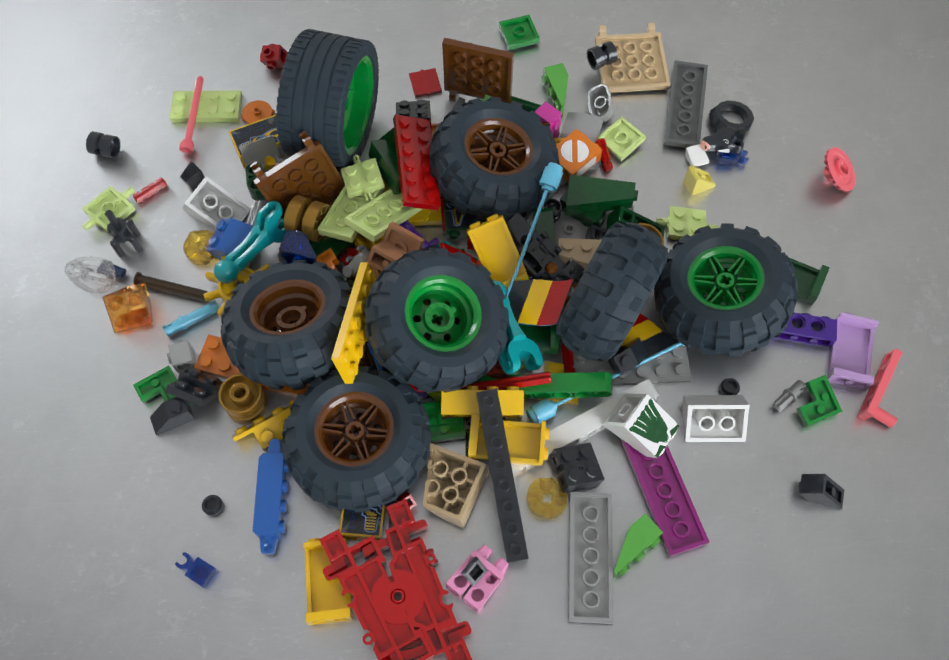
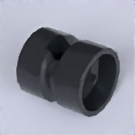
[586,41,618,70]
[86,131,121,158]

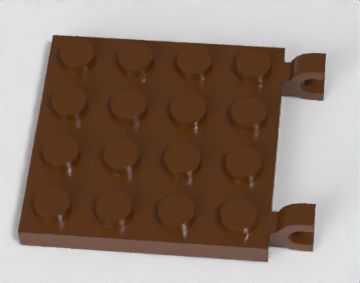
[442,38,514,104]
[250,131,345,219]

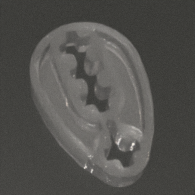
[65,256,115,293]

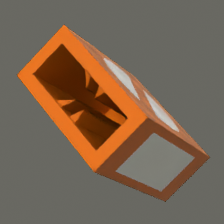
[557,128,602,183]

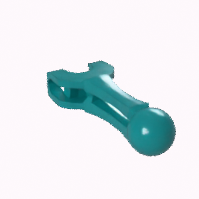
[214,201,291,284]
[493,280,543,374]

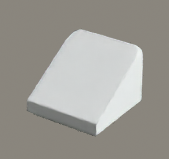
[685,144,709,167]

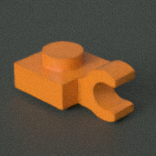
[315,248,340,271]

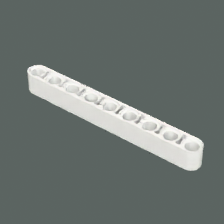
[511,379,661,477]

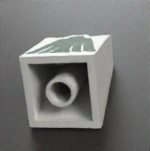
[603,394,679,458]

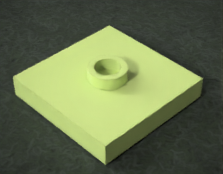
[598,116,646,162]

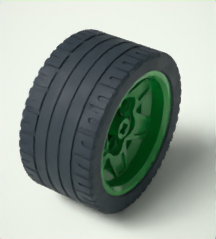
[276,29,379,168]

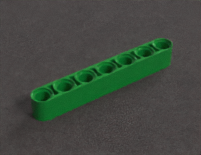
[477,372,613,399]

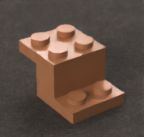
[367,221,425,279]

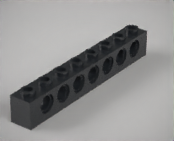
[476,389,529,563]

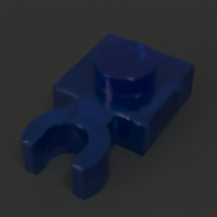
[716,150,749,165]
[175,552,217,588]

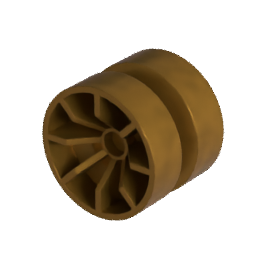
[284,195,330,242]
[219,373,268,425]

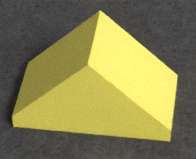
[683,165,716,196]

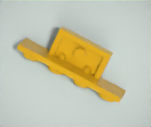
[232,398,296,449]

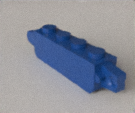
[252,438,289,555]

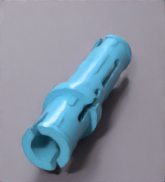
[162,300,219,337]

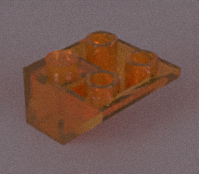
[103,283,153,333]

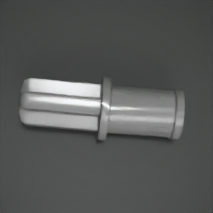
[773,380,807,411]

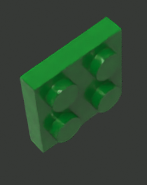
[499,14,540,50]

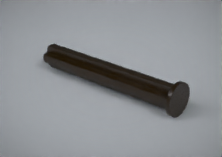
[133,272,208,301]

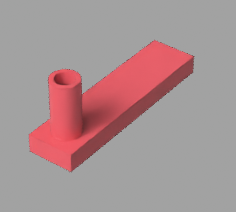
[857,348,903,428]

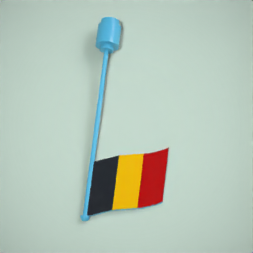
[507,162,574,326]
[526,313,684,424]

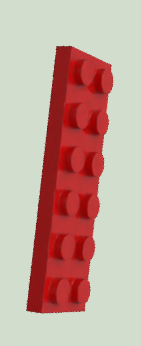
[393,114,441,210]

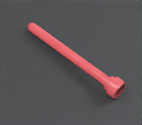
[179,76,204,154]

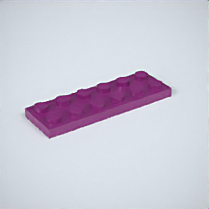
[621,440,710,557]

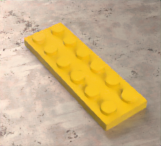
[331,262,376,384]

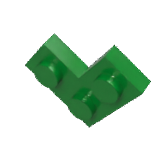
[133,365,177,403]
[796,375,843,427]
[422,401,466,443]

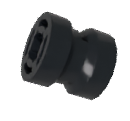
[544,199,562,223]

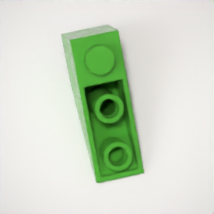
[541,63,569,117]
[613,513,663,578]

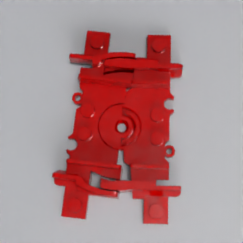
[319,499,472,660]

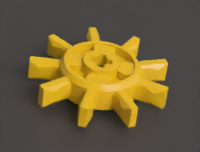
[203,256,270,318]

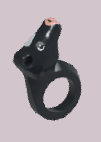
[700,100,754,154]

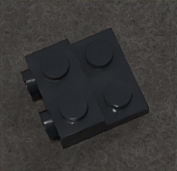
[166,368,223,407]

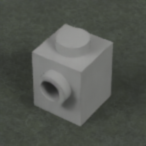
[167,340,196,373]

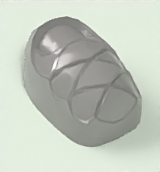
[587,84,615,123]

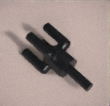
[105,210,143,257]

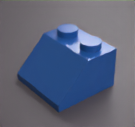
[206,218,253,260]

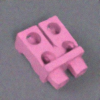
[446,545,508,614]

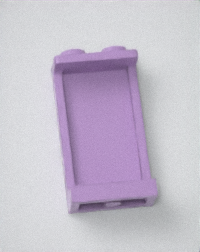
[827,313,879,391]

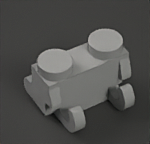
[343,244,370,279]

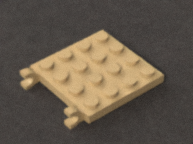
[595,23,670,93]

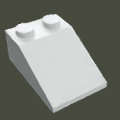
[183,176,251,230]

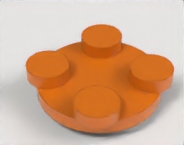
[241,100,276,124]

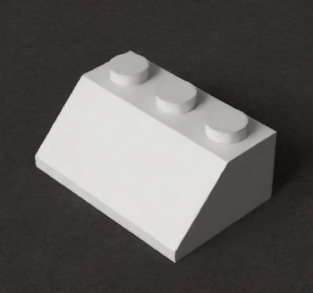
[682,395,749,442]

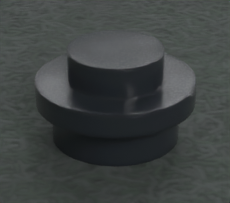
[720,378,740,395]
[202,495,223,516]

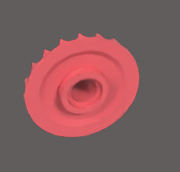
[824,147,855,192]

